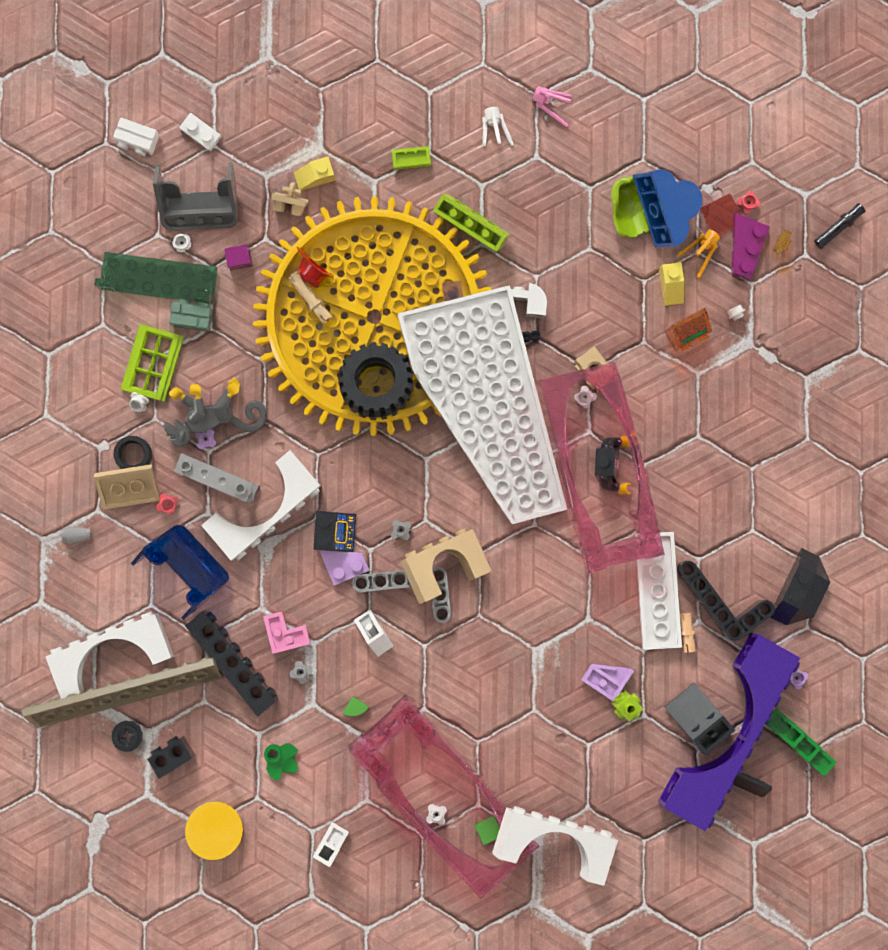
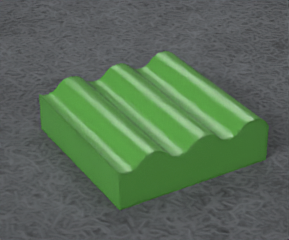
[474,815,500,845]

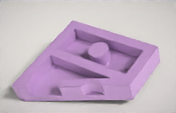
[320,550,370,585]
[581,663,634,702]

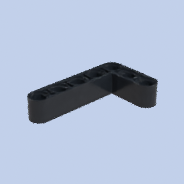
[677,561,775,641]

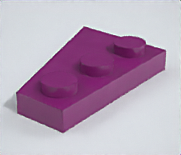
[731,213,770,280]

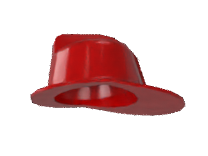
[297,247,333,287]

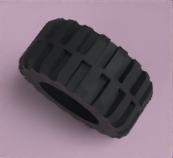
[338,342,413,420]

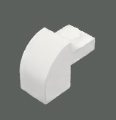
[511,283,547,318]
[312,822,349,867]

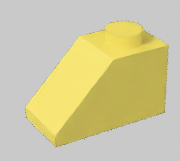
[294,157,335,191]
[659,262,684,306]

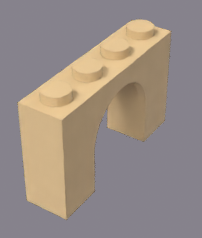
[400,528,491,604]

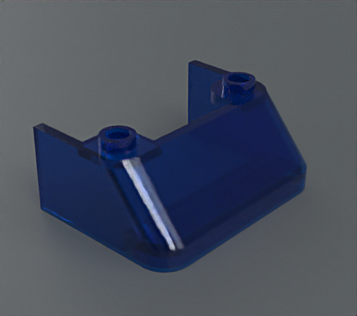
[131,525,229,620]

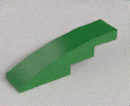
[766,708,837,777]

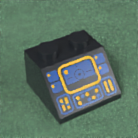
[313,511,356,552]

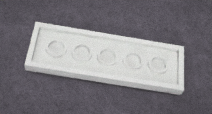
[634,532,682,650]

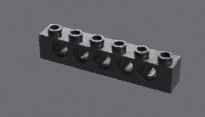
[185,610,278,717]

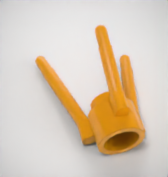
[677,229,720,279]

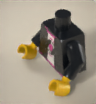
[595,436,634,495]

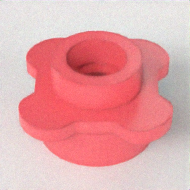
[737,191,760,214]
[156,493,178,514]

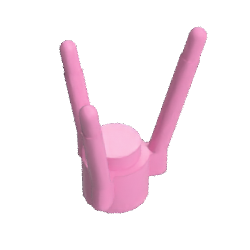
[533,86,572,127]

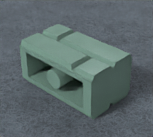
[169,299,213,332]

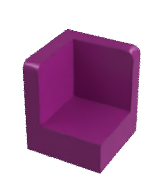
[224,244,253,271]

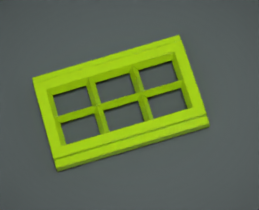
[120,324,184,402]

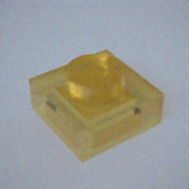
[773,230,792,254]

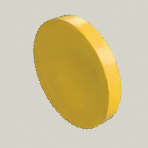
[185,802,243,860]

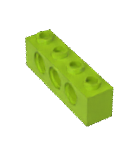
[433,193,510,252]

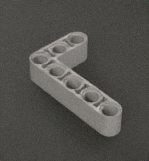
[352,567,451,623]

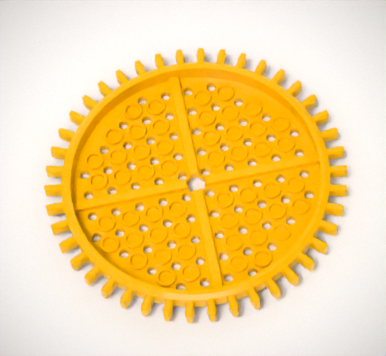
[253,196,492,437]

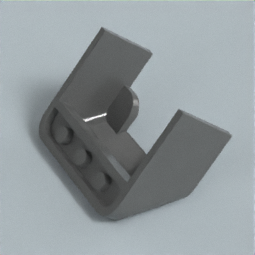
[153,162,238,231]

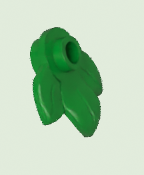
[264,743,298,781]

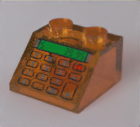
[665,308,712,352]

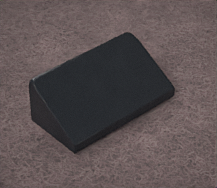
[733,772,772,797]

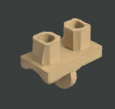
[271,182,309,216]

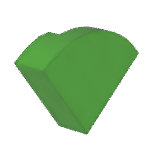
[343,696,369,716]

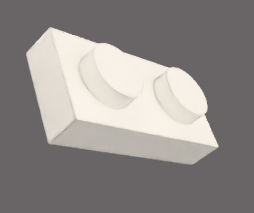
[179,113,221,152]

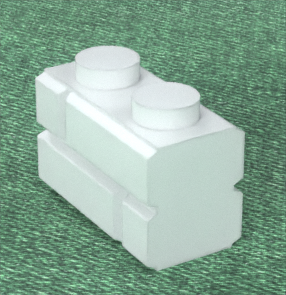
[113,118,160,156]

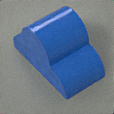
[633,170,702,248]

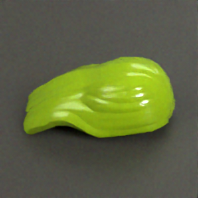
[611,177,649,238]

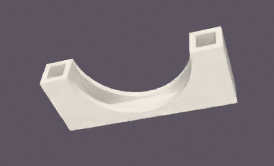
[201,450,321,561]
[45,611,174,699]
[492,806,618,886]

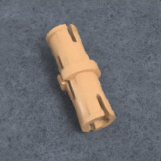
[680,613,696,653]

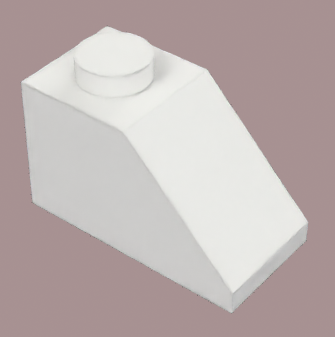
[354,609,394,657]

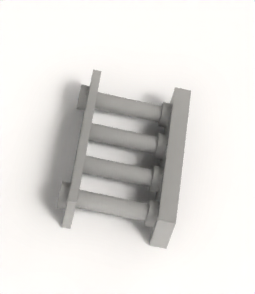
[174,453,259,503]

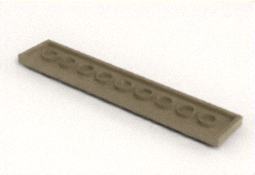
[22,658,224,728]

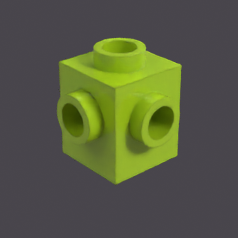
[611,690,643,722]

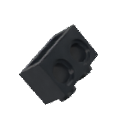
[147,736,196,779]

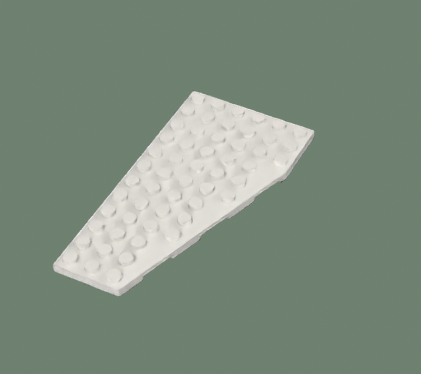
[397,285,567,524]

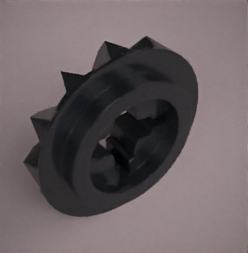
[111,720,143,752]

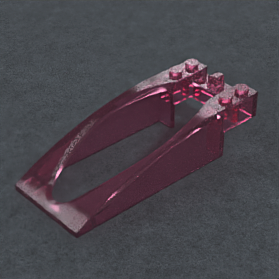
[540,362,665,573]
[348,694,539,899]

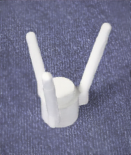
[482,107,514,147]

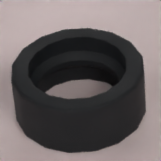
[113,436,152,469]

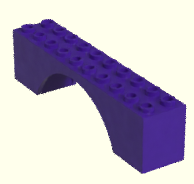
[658,632,800,831]

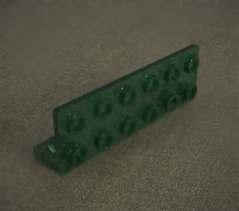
[94,252,218,305]

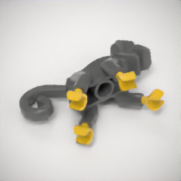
[162,377,267,447]

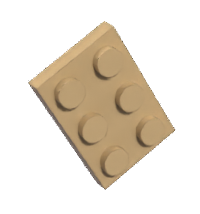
[94,464,160,510]

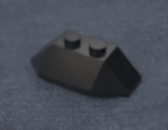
[770,548,830,625]

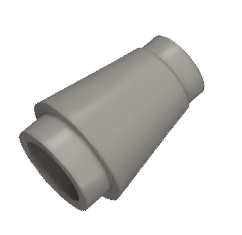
[61,526,91,545]

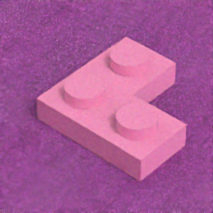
[263,611,311,654]

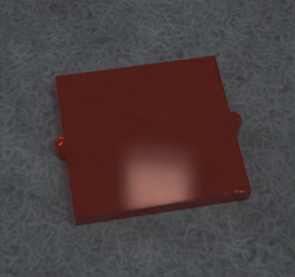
[701,193,741,234]

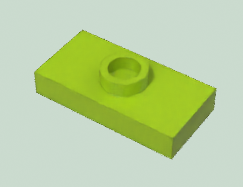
[391,146,431,170]

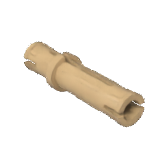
[288,271,333,324]

